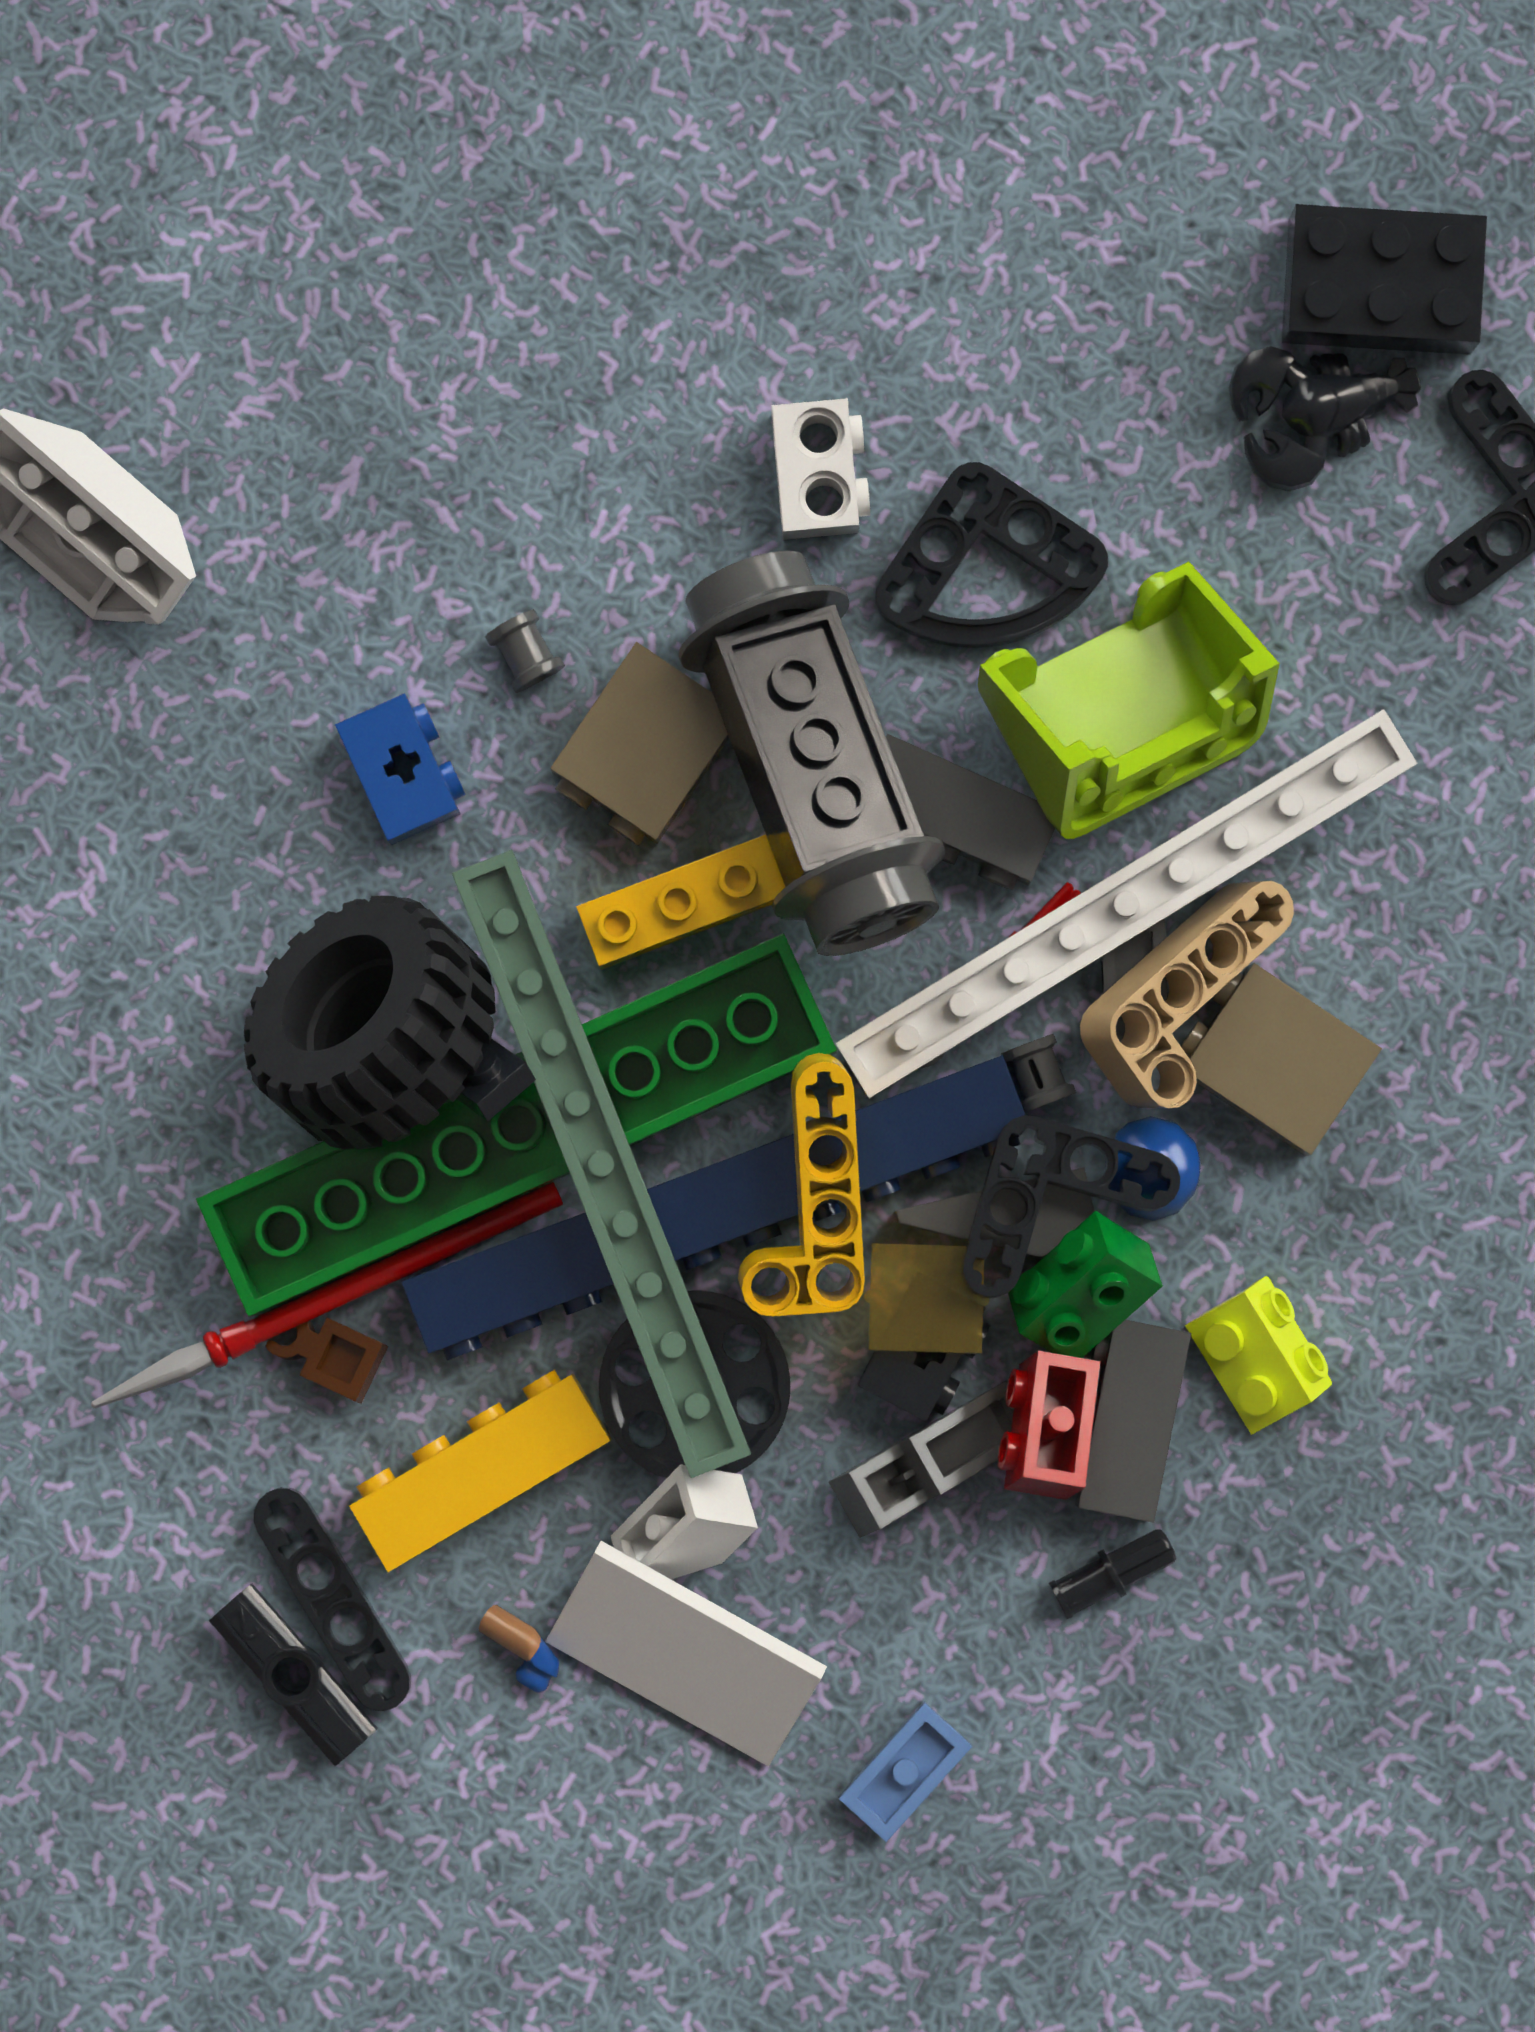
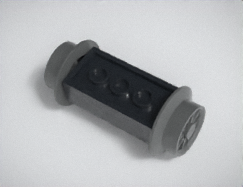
[678,551,945,956]

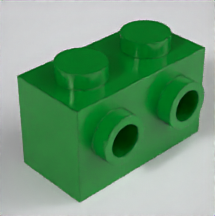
[1008,1211,1163,1358]

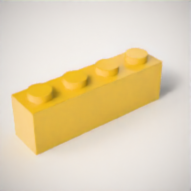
[349,1369,612,1572]

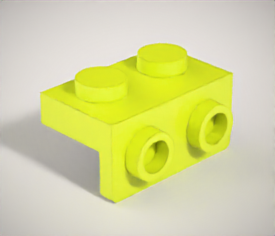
[1185,1276,1332,1435]

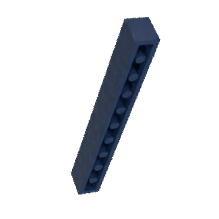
[401,1055,1027,1361]

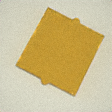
[863,1243,990,1354]

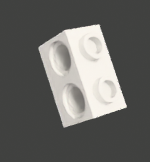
[771,398,870,540]

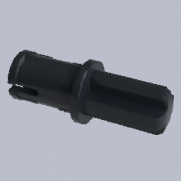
[1049,1529,1176,1619]

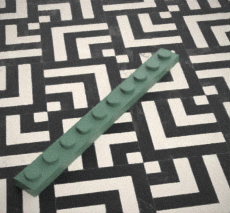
[452,850,751,1478]

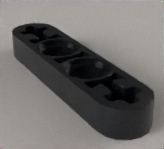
[254,1487,411,1711]

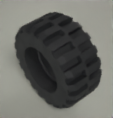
[244,896,496,1149]

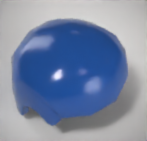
[1105,1116,1201,1221]

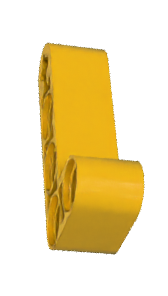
[738,1053,865,1316]

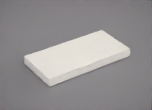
[545,1541,827,1767]

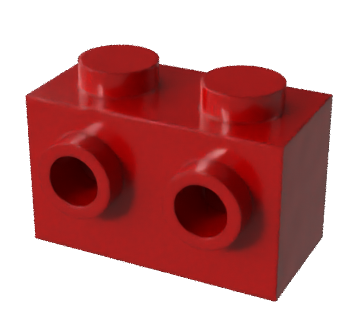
[998,1350,1100,1500]

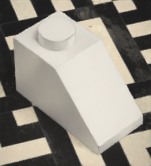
[611,1464,758,1579]

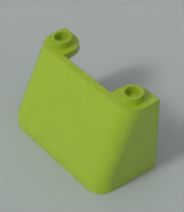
[978,561,1280,839]

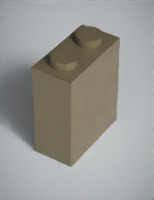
[550,642,729,846]
[1181,963,1382,1156]

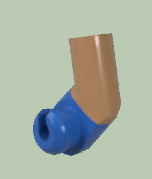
[479,1605,559,1693]

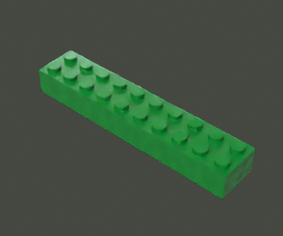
[196,933,837,1317]

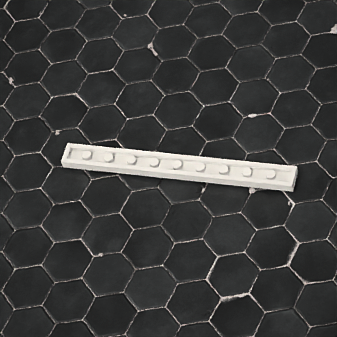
[835,709,1418,1099]

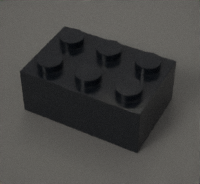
[1282,204,1487,355]

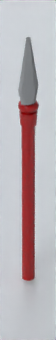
[91,1182,563,1408]

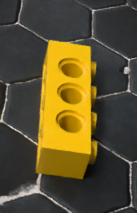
[576,834,785,970]

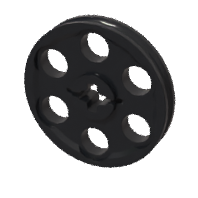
[599,1290,790,1479]

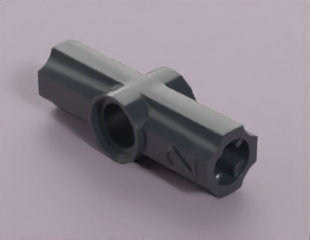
[209,1583,378,1766]

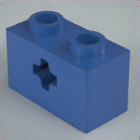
[335,693,466,845]

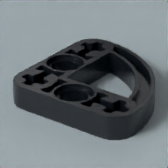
[875,462,1108,648]

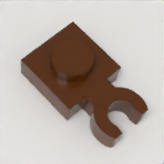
[265,1318,388,1404]

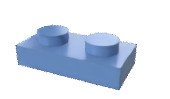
[838,1701,973,1842]

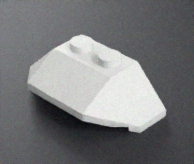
[0,408,196,625]

